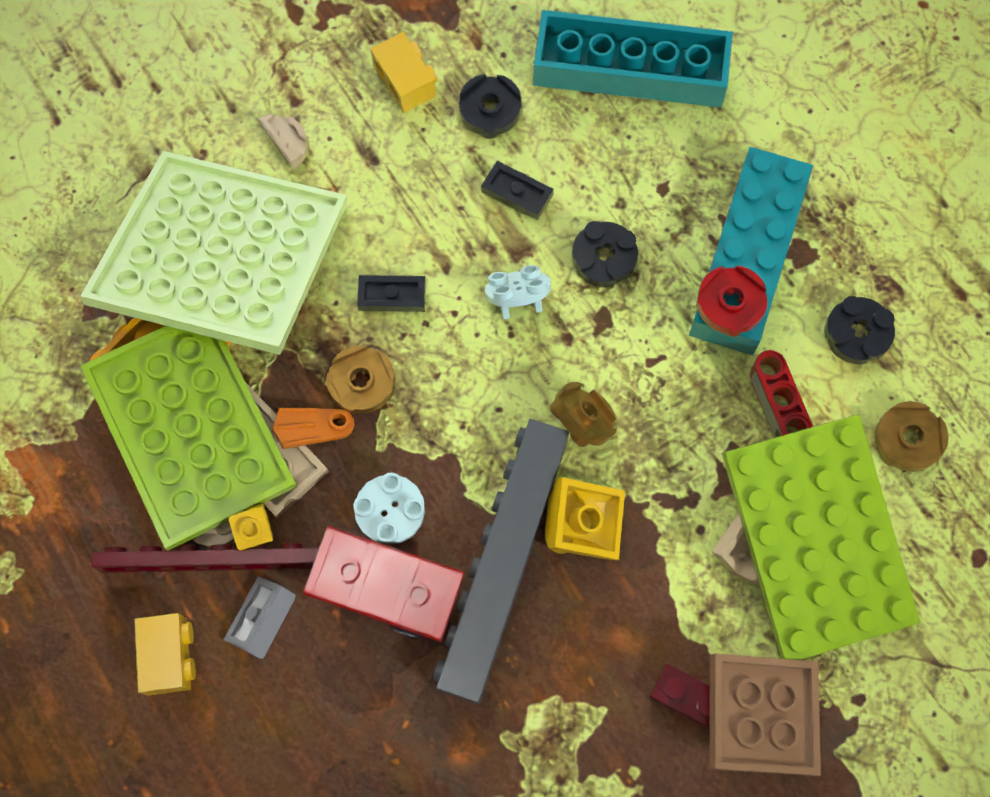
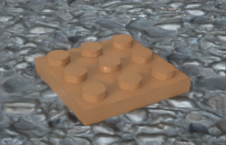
[710,653,821,776]

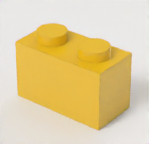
[370,32,438,113]
[135,613,196,696]

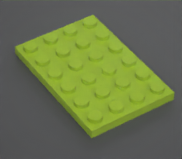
[80,326,297,551]
[722,414,921,660]

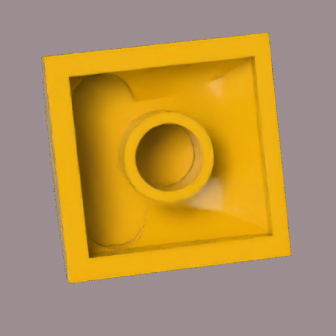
[545,477,625,560]

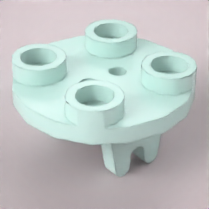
[485,265,551,320]
[353,473,425,545]

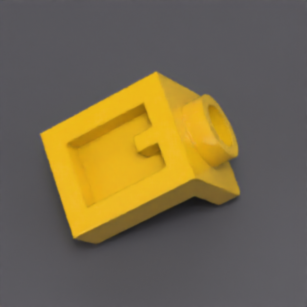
[228,503,273,550]

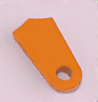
[272,408,354,449]

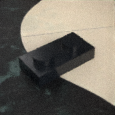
[481,161,554,220]
[357,275,426,312]

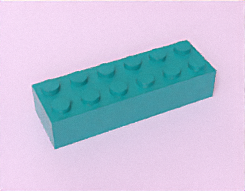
[533,10,733,108]
[688,146,813,356]

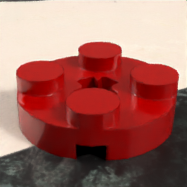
[696,266,768,337]

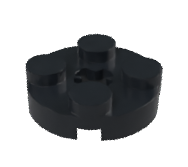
[459,74,522,139]
[572,221,638,287]
[824,296,895,365]

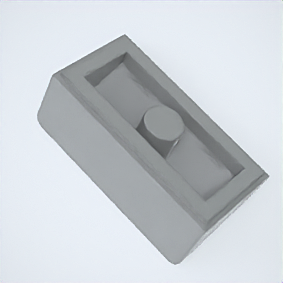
[224,576,296,659]

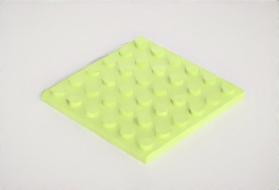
[81,151,347,355]

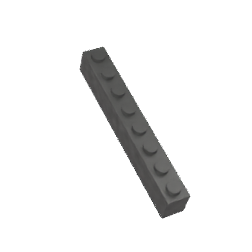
[433,419,569,705]

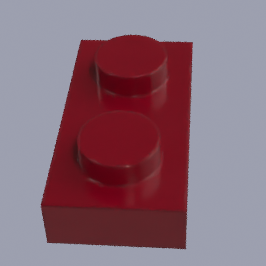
[649,663,710,729]

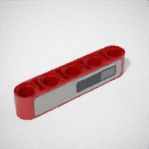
[749,350,813,438]

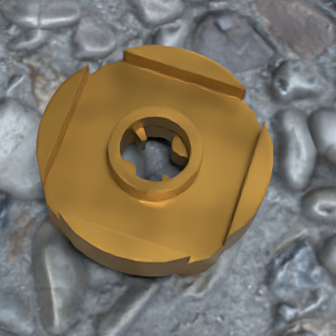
[326,346,395,415]
[550,382,617,447]
[875,401,949,472]

